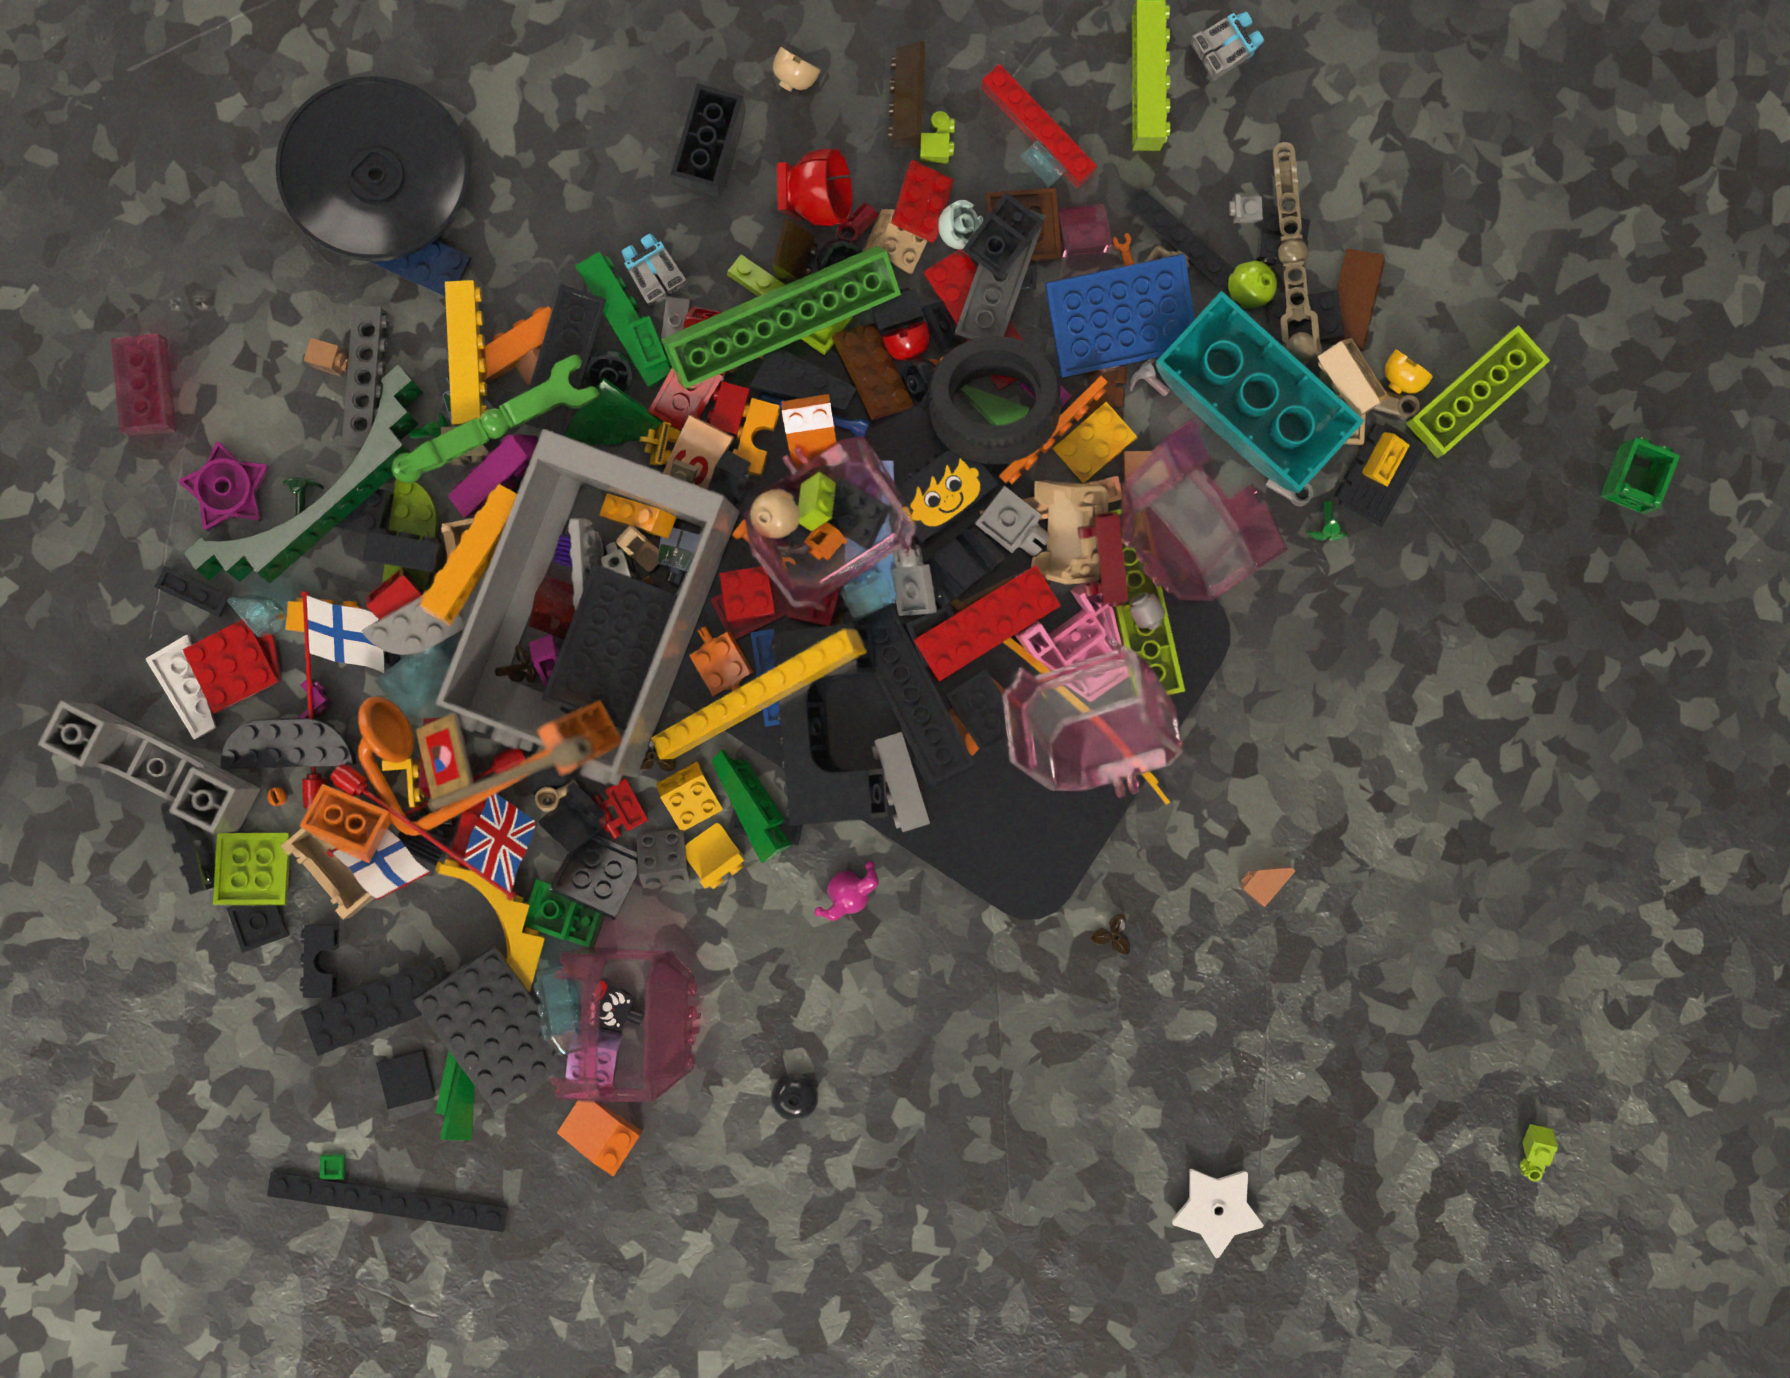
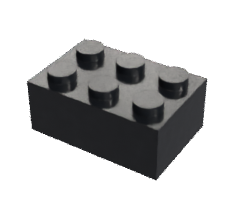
[363,528,448,573]

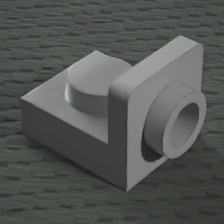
[1229,194,1263,223]

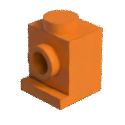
[804,522,848,561]

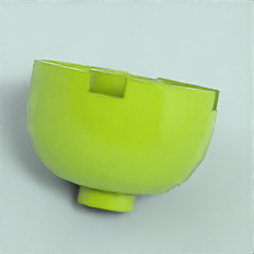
[1228,261,1277,310]

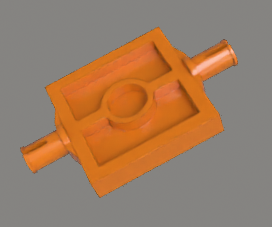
[689,626,754,696]

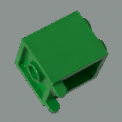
[1600,437,1680,514]

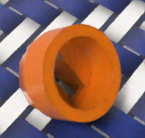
[267,787,288,806]

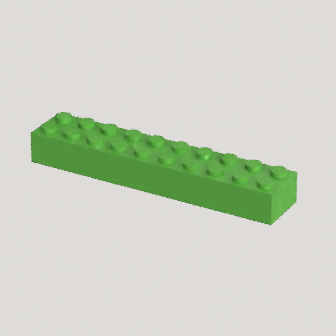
[661,246,901,389]

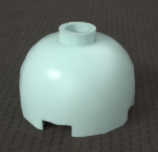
[938,200,983,249]

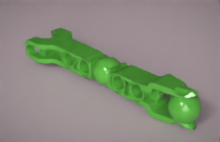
[392,355,600,483]

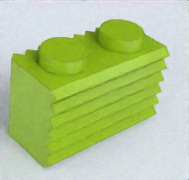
[798,472,836,531]

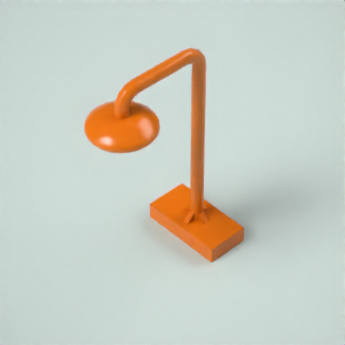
[358,696,622,836]

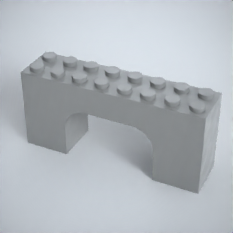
[38,701,261,833]

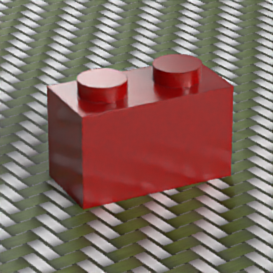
[707,381,751,438]

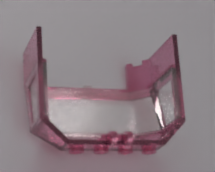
[1120,418,1288,601]
[743,436,916,611]
[1002,638,1183,798]

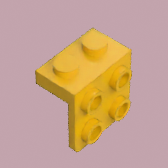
[382,758,427,807]
[685,823,746,889]

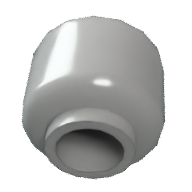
[1129,592,1165,630]

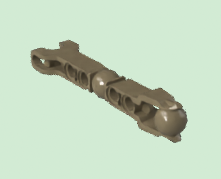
[1273,142,1322,362]

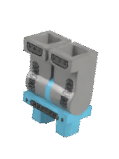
[1191,12,1264,81]
[622,233,688,308]

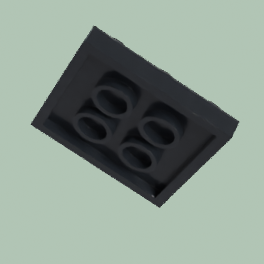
[549,834,638,920]

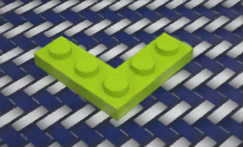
[727,255,785,297]

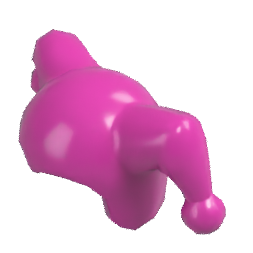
[814,861,879,921]

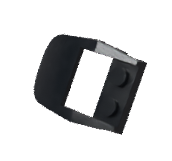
[161,801,215,895]

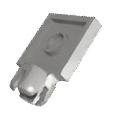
[975,486,1050,556]
[891,545,937,616]

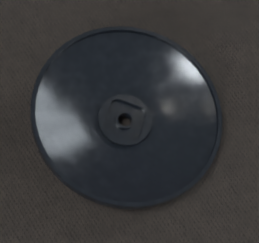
[275,76,470,262]

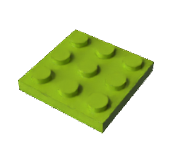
[213,833,291,905]

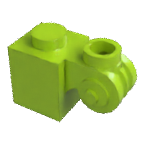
[920,111,955,164]
[1520,1124,1558,1181]

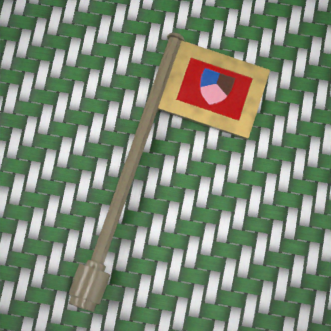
[416,713,591,812]

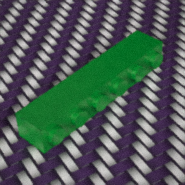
[576,251,672,391]

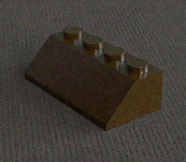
[888,41,925,149]

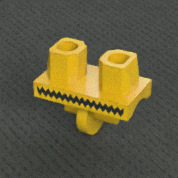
[639,422,681,466]

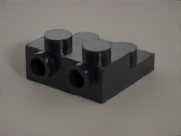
[1256,212,1310,266]

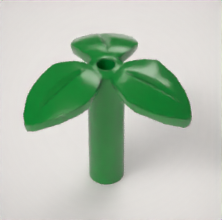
[409,413,449,438]
[1306,501,1348,541]

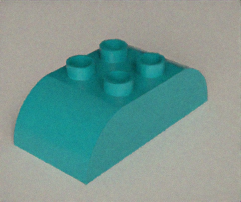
[1156,291,1364,493]

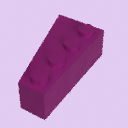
[448,434,539,518]

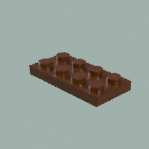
[832,322,914,420]

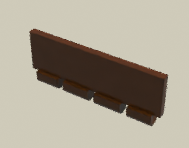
[1085,366,1127,420]

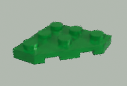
[565,378,661,446]

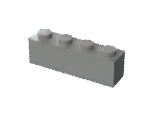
[871,732,930,832]

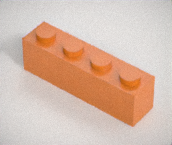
[481,306,552,384]

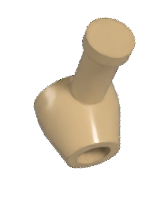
[535,779,578,813]

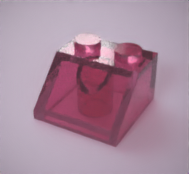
[1058,204,1112,257]

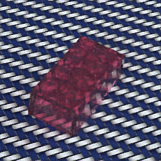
[111,333,176,437]

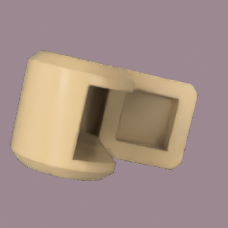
[616,525,659,572]

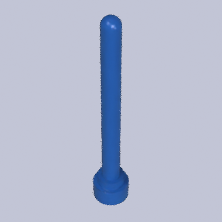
[758,394,870,439]

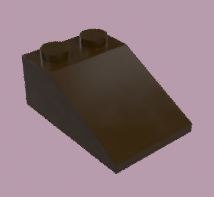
[773,218,818,283]

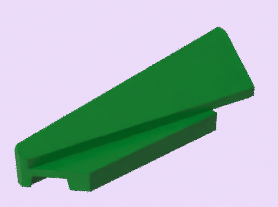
[711,750,792,863]
[436,1051,475,1141]

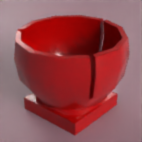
[777,149,853,226]

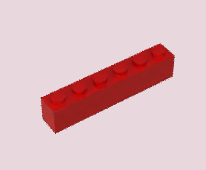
[981,64,1097,189]

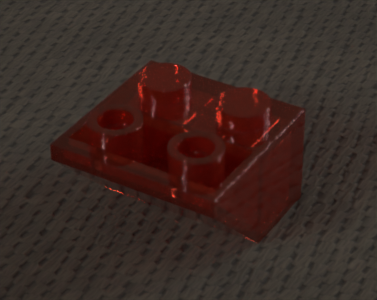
[529,575,575,640]

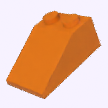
[782,394,840,470]
[300,784,391,863]
[557,1092,643,1176]

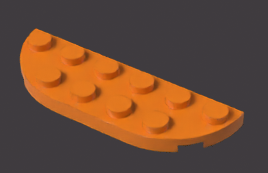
[999,376,1108,484]

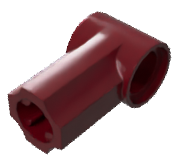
[837,202,879,245]

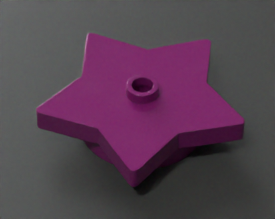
[179,441,269,531]

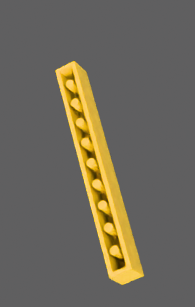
[651,629,866,760]

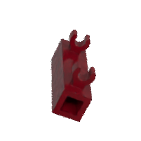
[1077,512,1128,607]

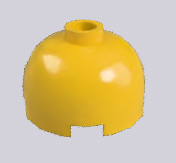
[1384,349,1432,394]

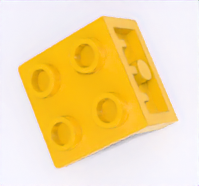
[656,761,722,831]

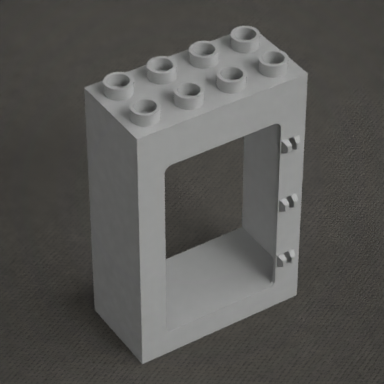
[436,429,740,785]

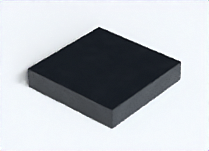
[226,905,289,953]
[376,1050,436,1109]

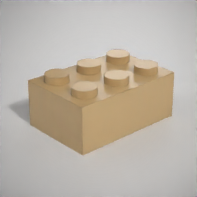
[1318,338,1389,416]

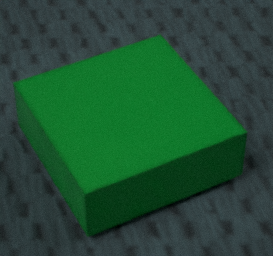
[320,1154,346,1179]

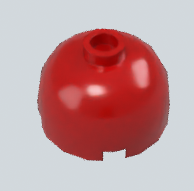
[882,321,931,361]

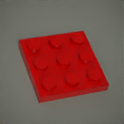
[182,618,280,714]

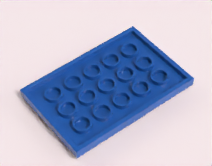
[1044,254,1195,378]

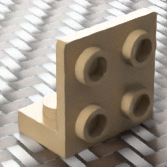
[862,209,927,274]

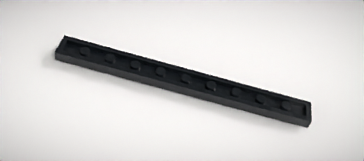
[267,1171,508,1232]

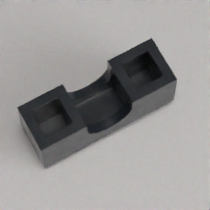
[300,924,339,998]

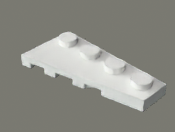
[146,634,217,740]

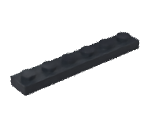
[1126,188,1235,300]

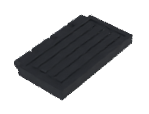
[1333,423,1427,529]

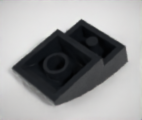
[962,192,1045,279]

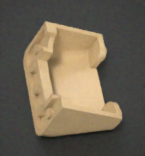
[1031,480,1109,584]

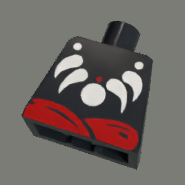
[584,978,645,1031]

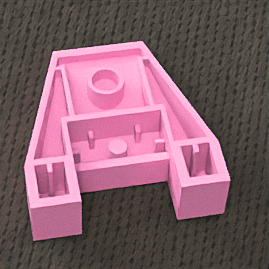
[1015,581,1128,699]

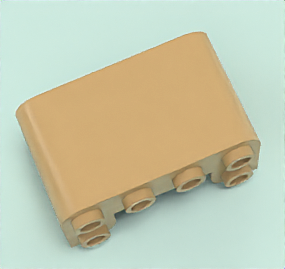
[281,828,374,920]

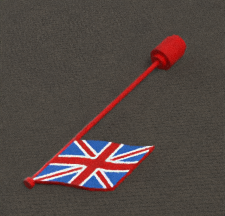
[330,764,536,901]

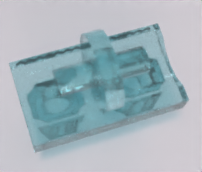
[1020,140,1066,188]

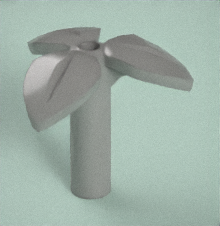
[1130,358,1170,397]

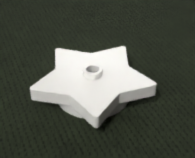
[1172,1169,1263,1258]

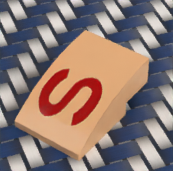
[663,415,734,490]

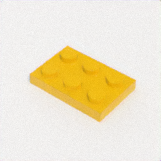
[1052,402,1138,484]

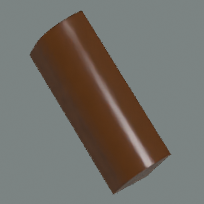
[1327,248,1385,352]

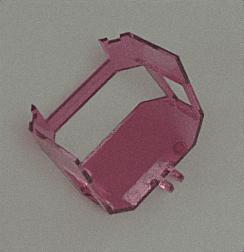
[550,947,701,1102]

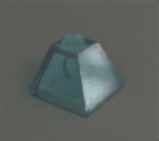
[227,595,288,637]

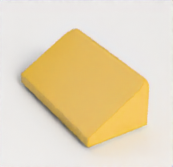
[1362,432,1410,487]

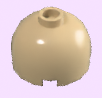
[773,47,821,92]
[750,489,800,538]

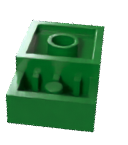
[524,879,605,948]

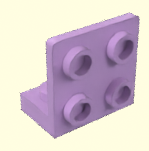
[566,1024,623,1087]

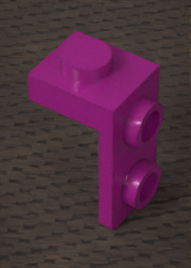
[298,679,331,718]

